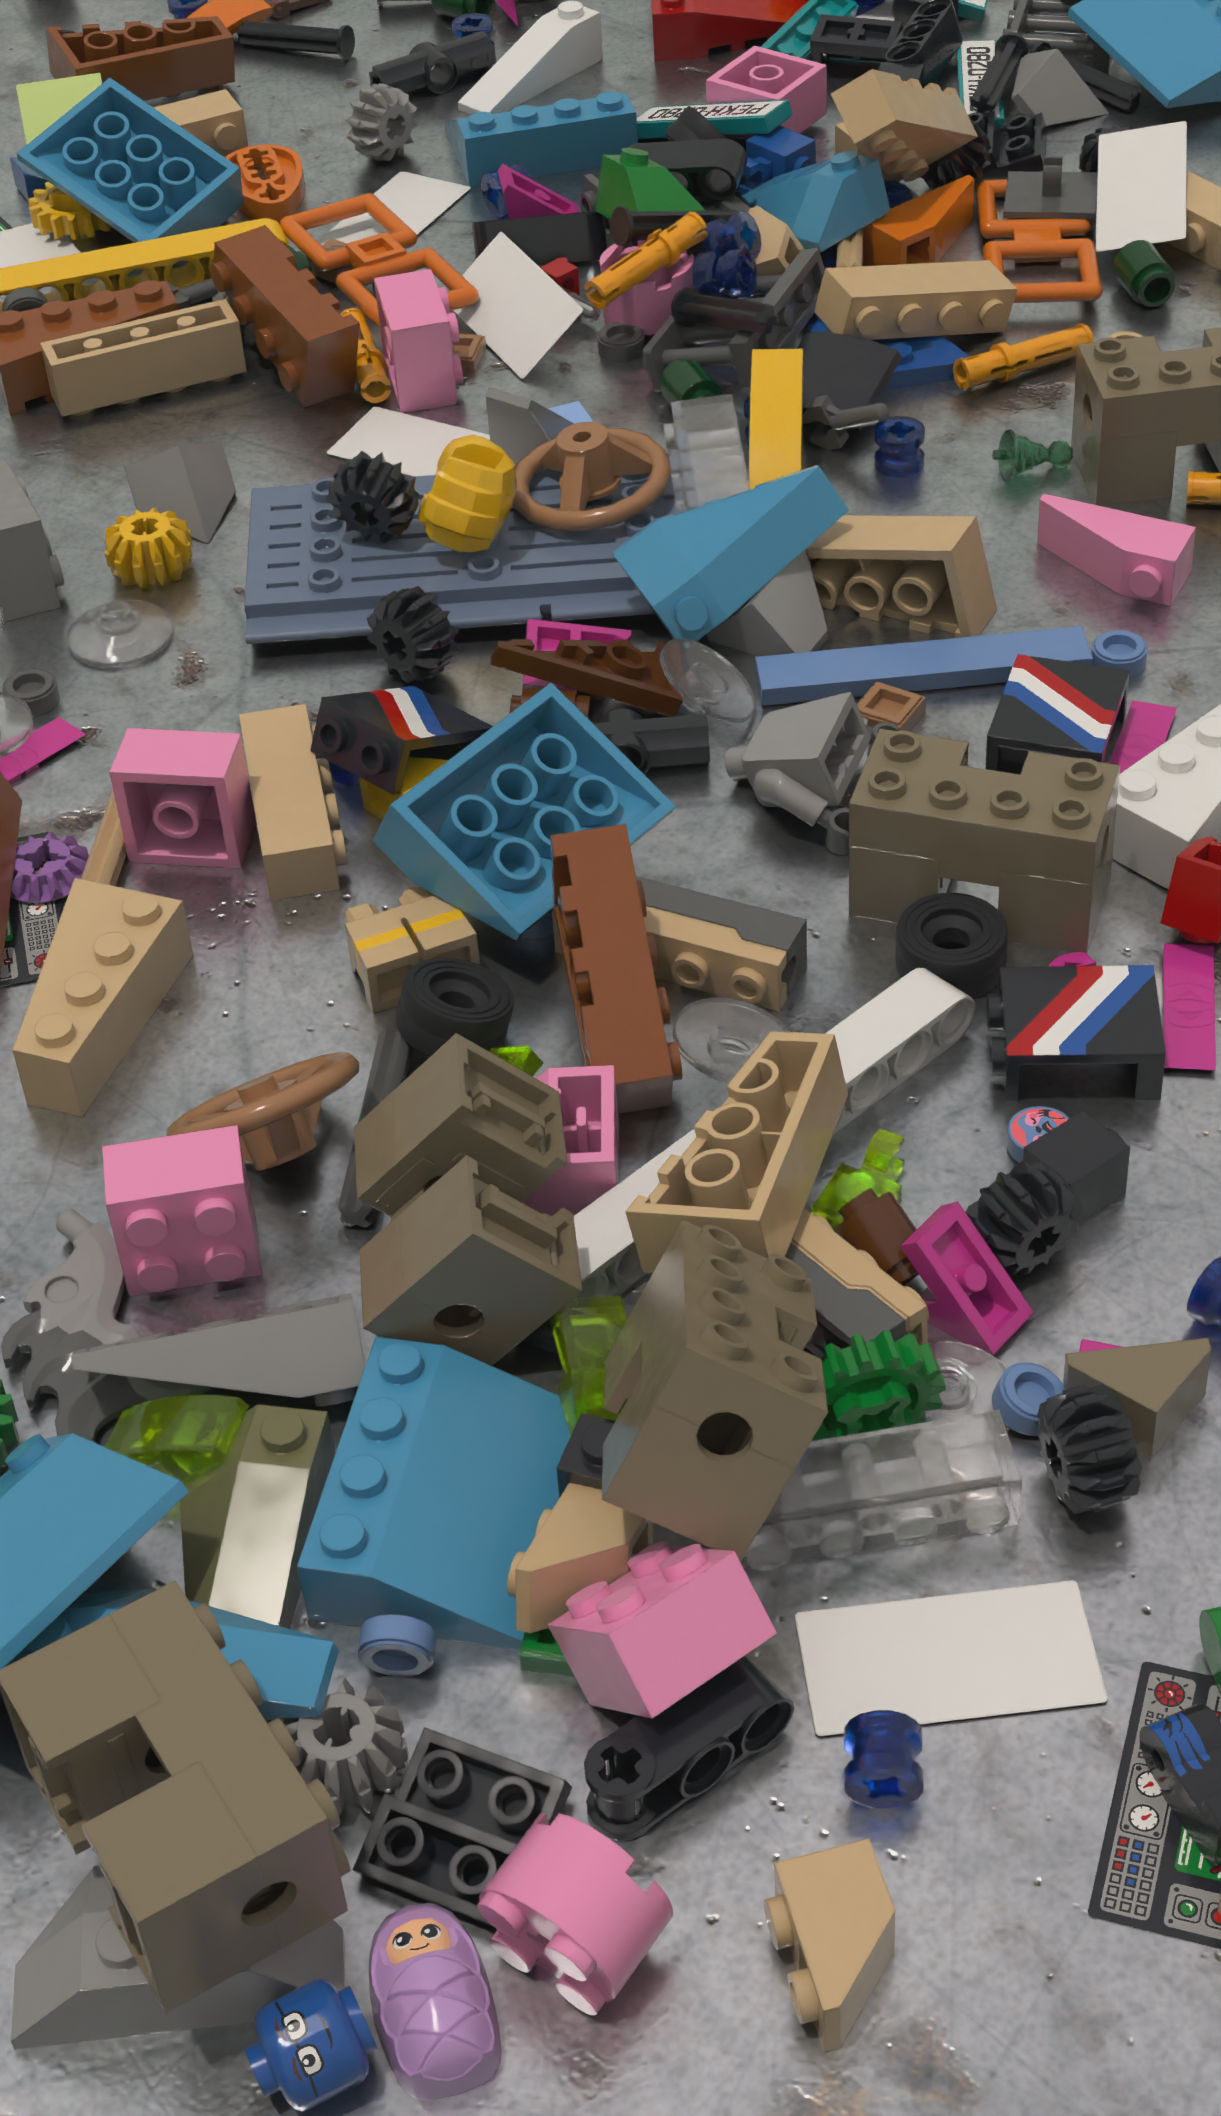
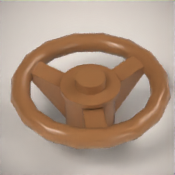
[512,422,672,531]
[166,1052,359,1170]

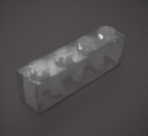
[663,394,751,514]
[740,1410,1022,1571]

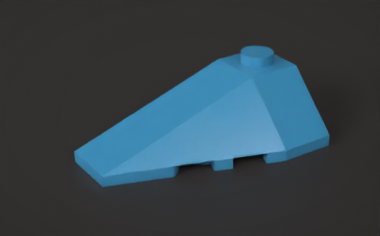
[741,151,890,252]
[611,465,849,650]
[9,1589,339,1719]

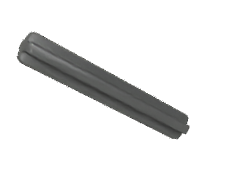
[338,1028,413,1228]

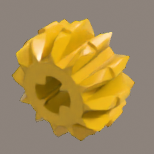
[104,507,193,589]

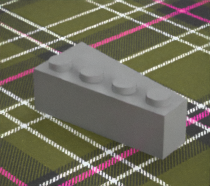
[0,459,65,623]

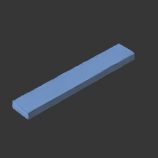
[755,626,1093,706]

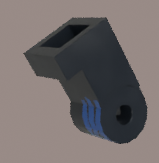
[1139,1703,1221,1869]

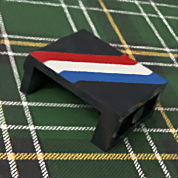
[985,654,1129,775]
[310,686,493,795]
[987,965,1166,1102]

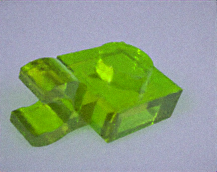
[811,1128,905,1234]

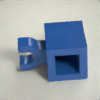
[738,125,816,195]

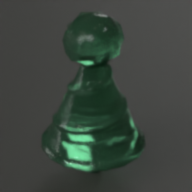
[992,429,1073,481]

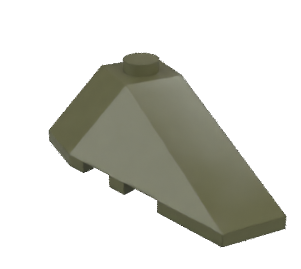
[180,1405,335,1629]

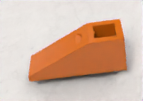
[863,175,974,266]

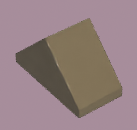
[1063,1338,1211,1458]

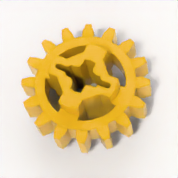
[28,182,111,240]

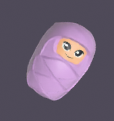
[369,1903,502,2101]

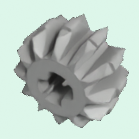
[345,83,419,161]
[285,1678,409,1816]

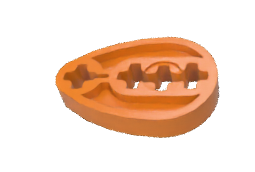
[225,144,305,223]

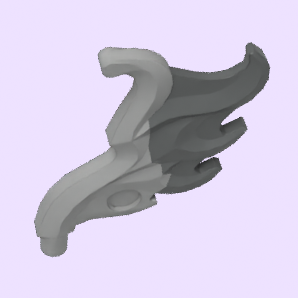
[1,1209,211,1444]

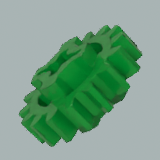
[812,1330,946,1455]

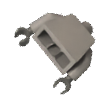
[725,692,899,856]

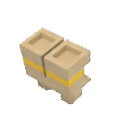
[345,886,480,1014]

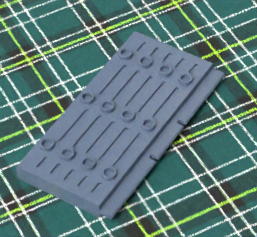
[244,454,716,644]

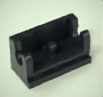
[810,14,903,64]

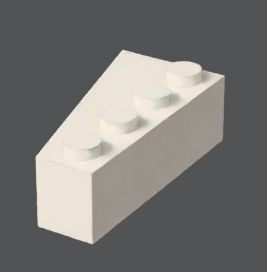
[1112,704,1221,889]

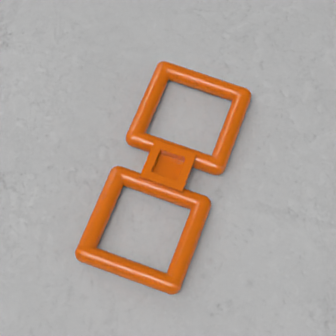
[976,179,1102,303]
[279,193,479,328]

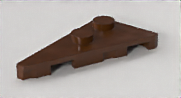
[491,639,683,717]

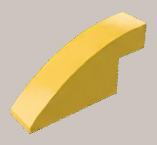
[749,349,803,490]

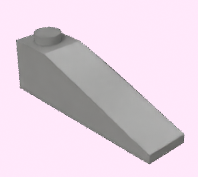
[70,1293,366,1406]

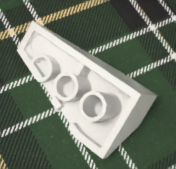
[458,1,603,115]

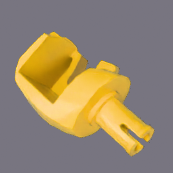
[418,434,517,553]

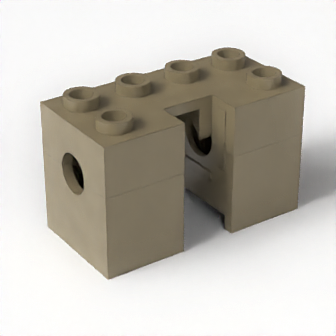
[1071,328,1221,506]
[849,729,1120,954]
[354,1033,582,1366]
[601,1219,828,1561]
[0,1580,351,2014]

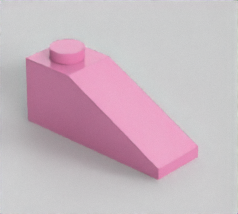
[1037,494,1196,607]

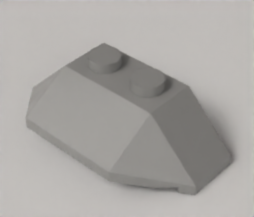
[11,1866,346,2050]

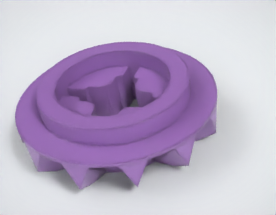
[11,832,89,903]

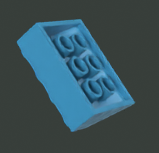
[1067,0,1221,108]
[16,78,244,243]
[445,92,638,188]
[372,683,676,940]
[297,1337,588,1650]
[0,1433,189,1669]

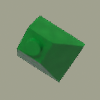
[595,148,706,219]

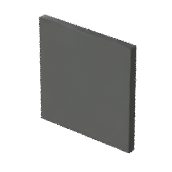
[1003,156,1098,219]

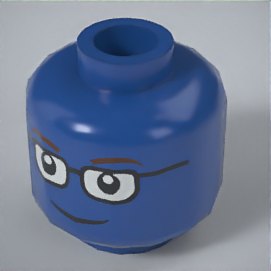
[244,1978,378,2111]

